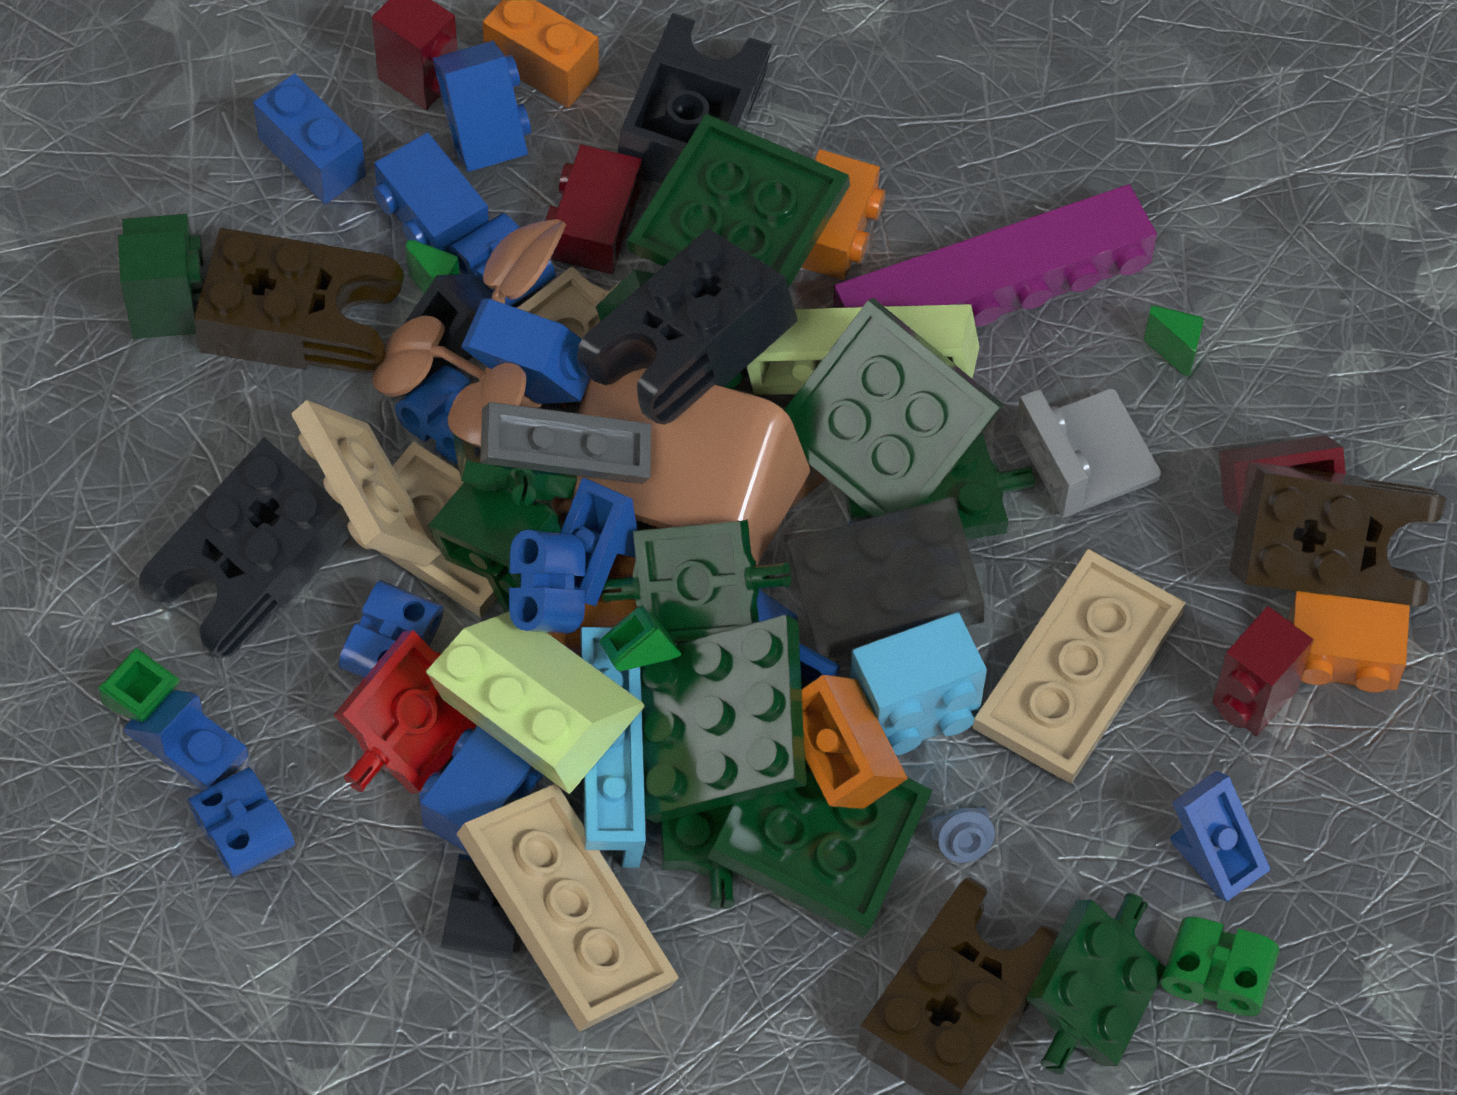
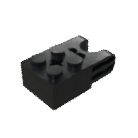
[617,13,772,184]
[577,228,798,425]
[139,437,351,658]

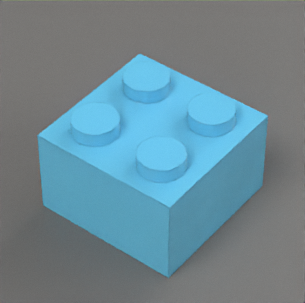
[850,612,987,755]

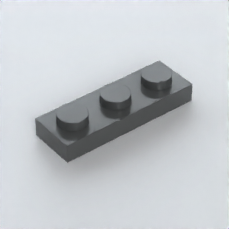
[480,402,651,484]

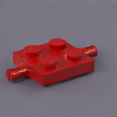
[333,630,477,794]

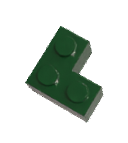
[118,214,204,339]
[428,482,561,613]

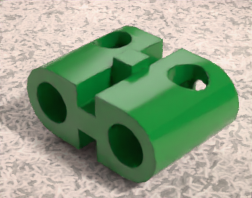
[1160,917,1280,1016]

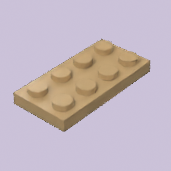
[973,549,1186,784]
[457,784,679,1032]

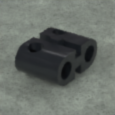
[441,854,516,961]

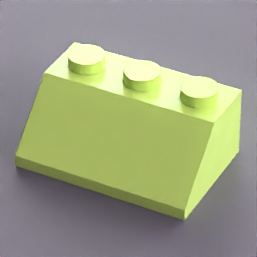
[426,612,645,794]

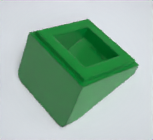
[405,240,460,293]
[1144,305,1204,377]
[599,605,681,672]
[98,647,180,723]

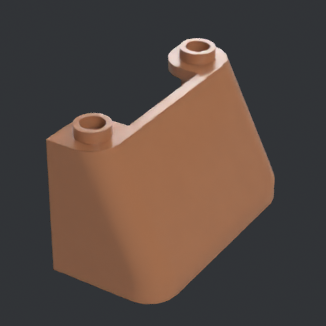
[551,369,811,566]

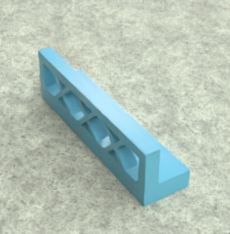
[580,627,646,868]

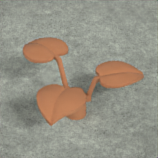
[371,219,567,448]

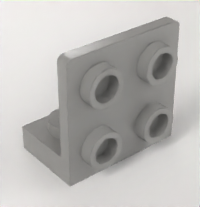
[1015,389,1161,518]

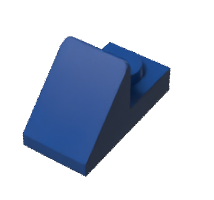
[560,477,637,606]
[124,690,249,791]
[1170,771,1271,902]

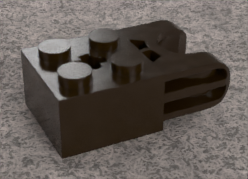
[194,228,404,374]
[1229,461,1447,606]
[857,877,1059,1095]

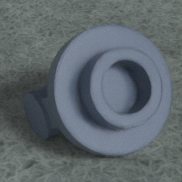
[928,806,995,863]

